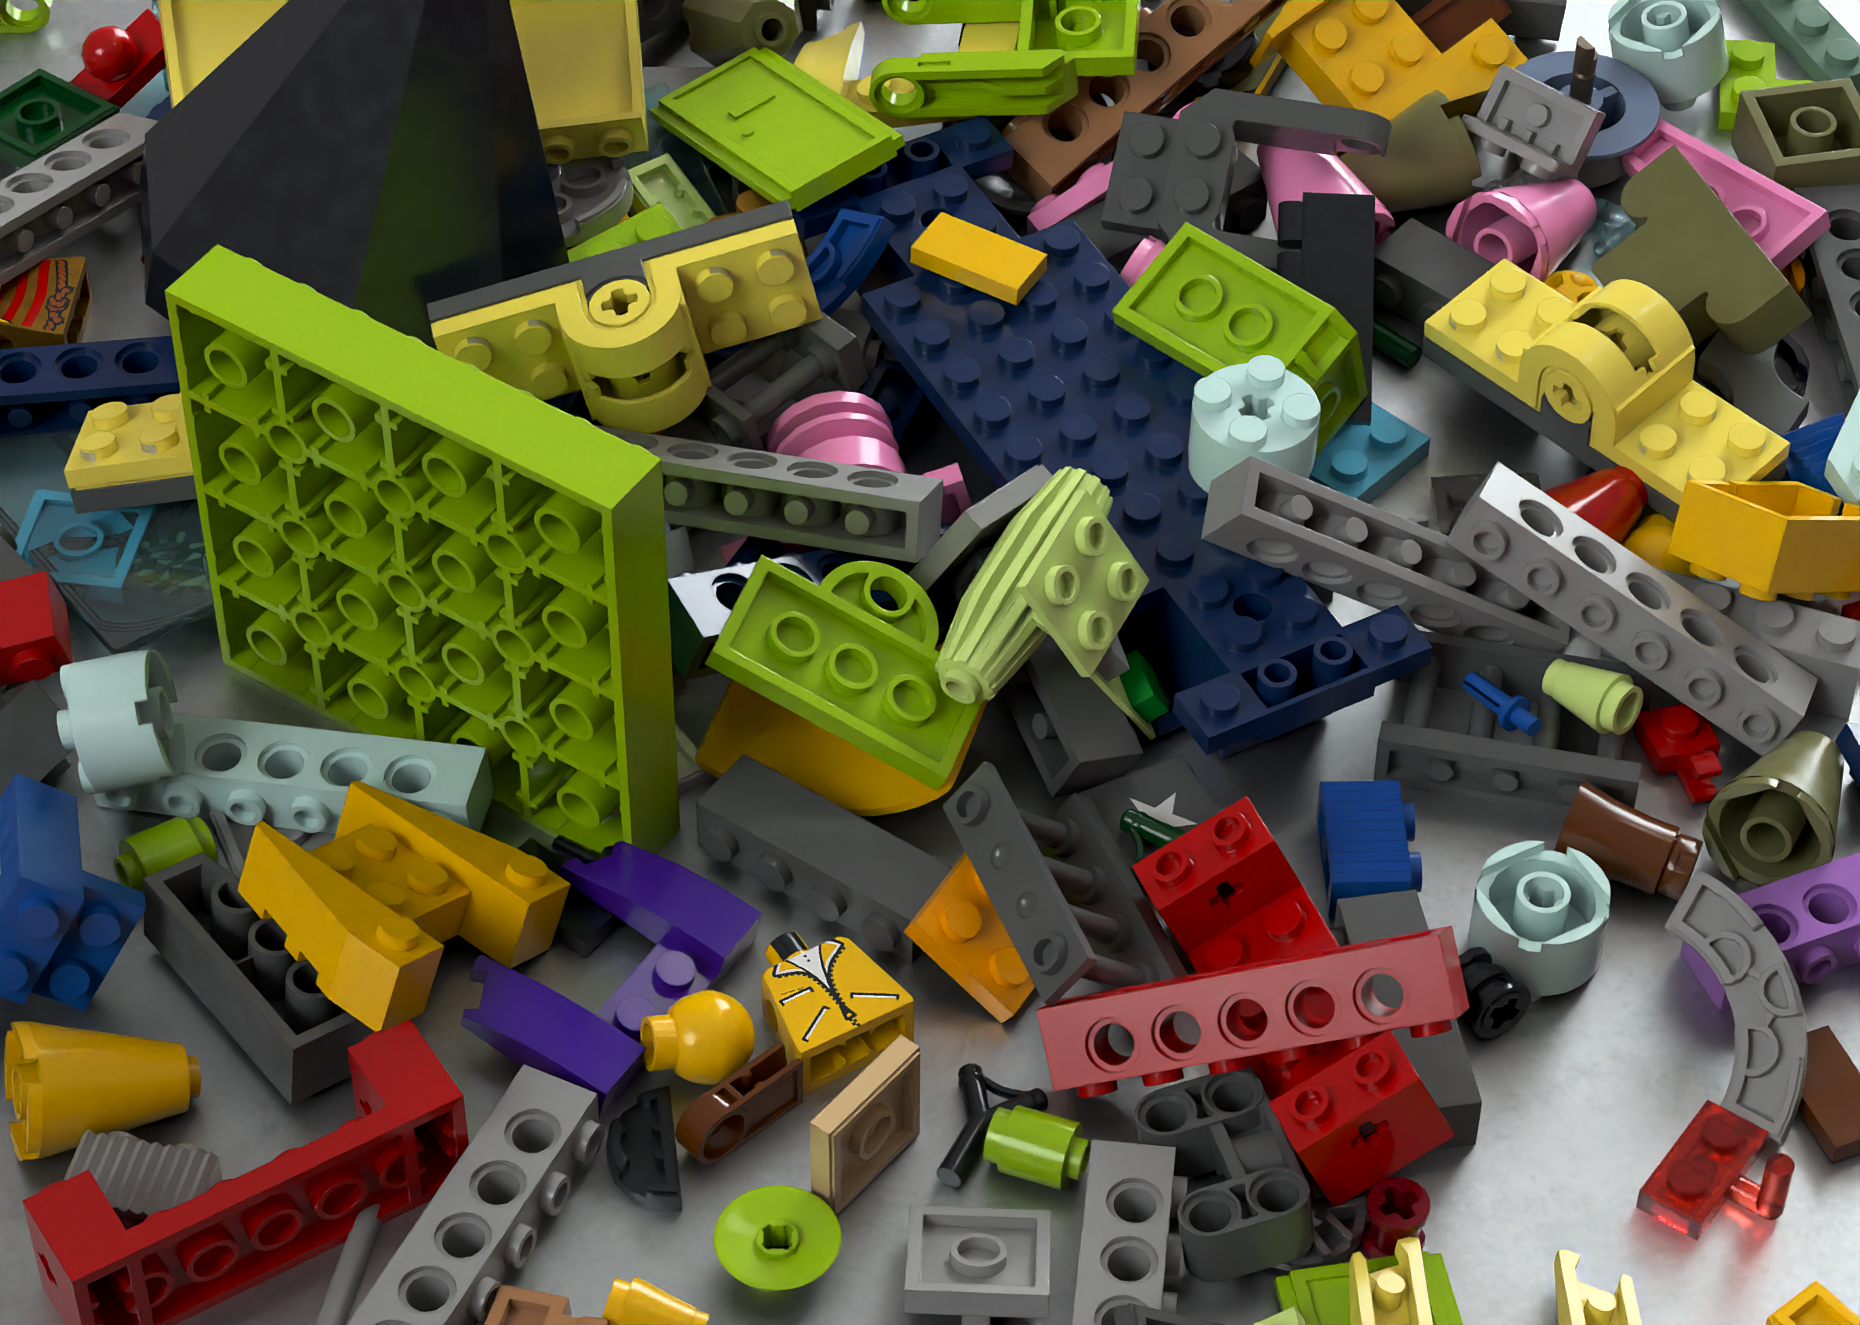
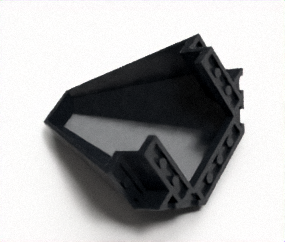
[138,0,570,350]

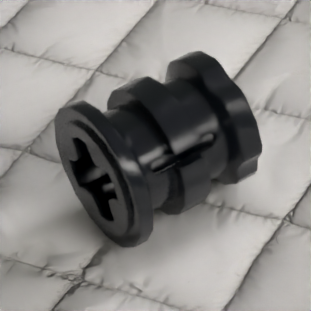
[1459,947,1531,1039]

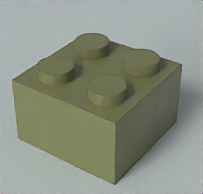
[1731,78,1860,191]

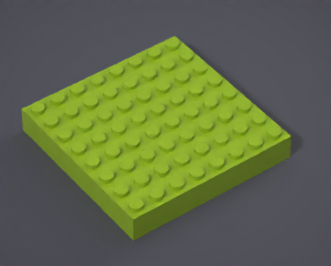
[165,244,680,855]

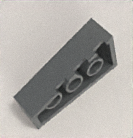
[144,853,375,1105]

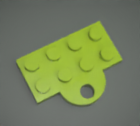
[705,555,981,791]

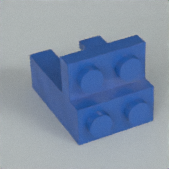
[0,773,146,1012]

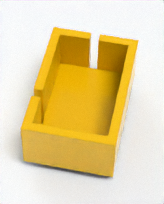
[1667,480,1860,601]

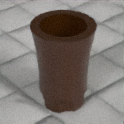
[1554,780,1703,900]

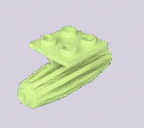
[935,466,1150,704]

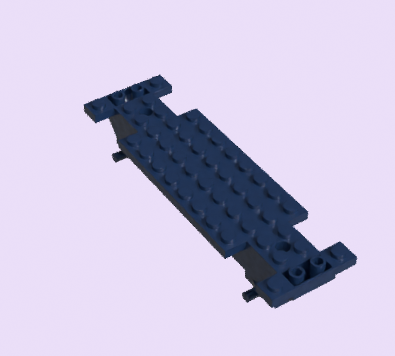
[791,116,1433,759]

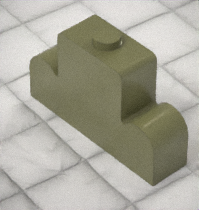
[1592,145,1813,355]

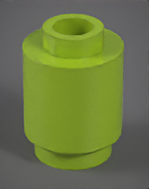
[113,816,218,893]
[983,1105,1091,1191]

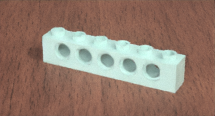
[94,712,494,834]

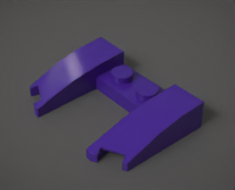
[461,841,763,1120]

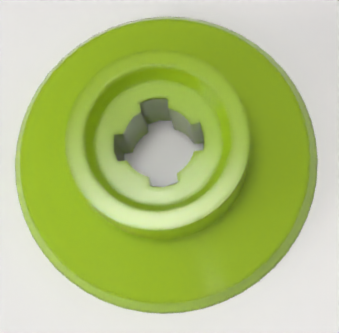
[713,1185,842,1292]

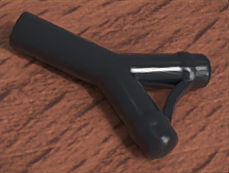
[936,1063,1049,1187]

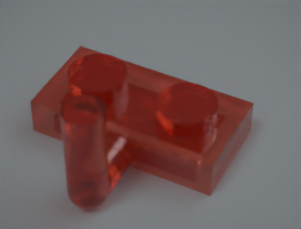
[1636,1100,1795,1241]

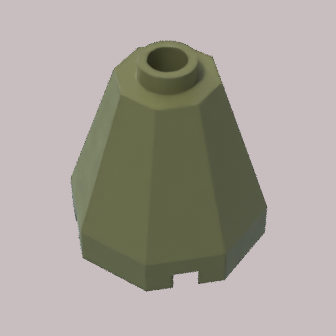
[682,0,803,67]

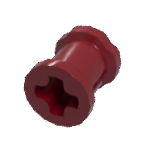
[1362,1177,1430,1259]

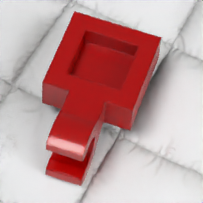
[1633,703,1722,804]

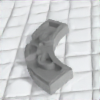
[1664,868,1808,1146]

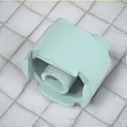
[1608,0,1729,112]
[1188,355,1320,494]
[57,649,185,796]
[1468,841,1610,1003]

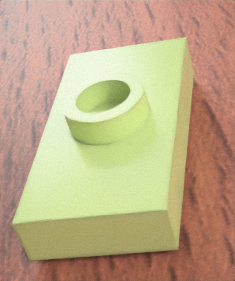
[627,153,716,229]

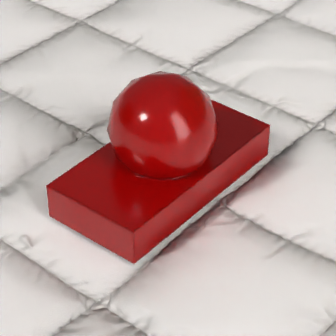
[69,8,166,109]

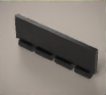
[1277,192,1375,426]

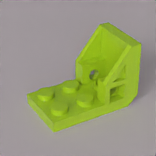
[1112,222,1368,459]

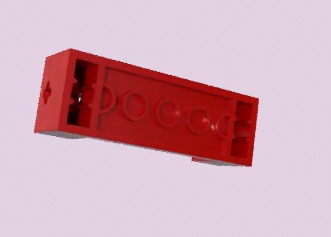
[1132,796,1455,1207]
[22,1019,469,1325]

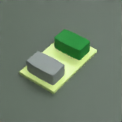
[1090,635,1169,740]

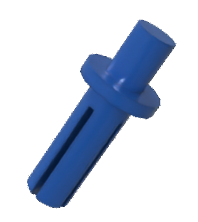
[1462,672,1542,736]

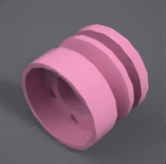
[765,390,907,474]

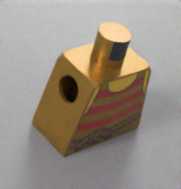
[0,256,93,349]

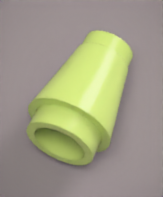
[1542,658,1643,735]

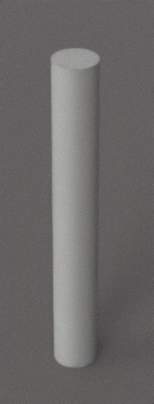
[315,1203,382,1325]

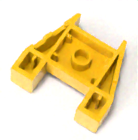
[1249,0,1528,158]
[237,780,571,1032]

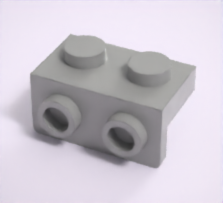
[1462,64,1606,182]

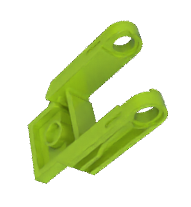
[869,0,1141,118]

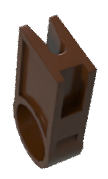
[675,1041,803,1165]

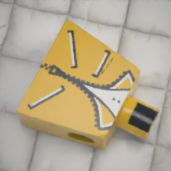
[761,932,914,1095]

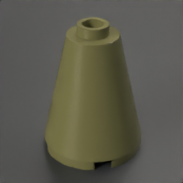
[1339,90,1483,215]
[1702,731,1844,887]

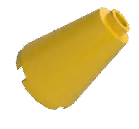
[4,1021,201,1162]

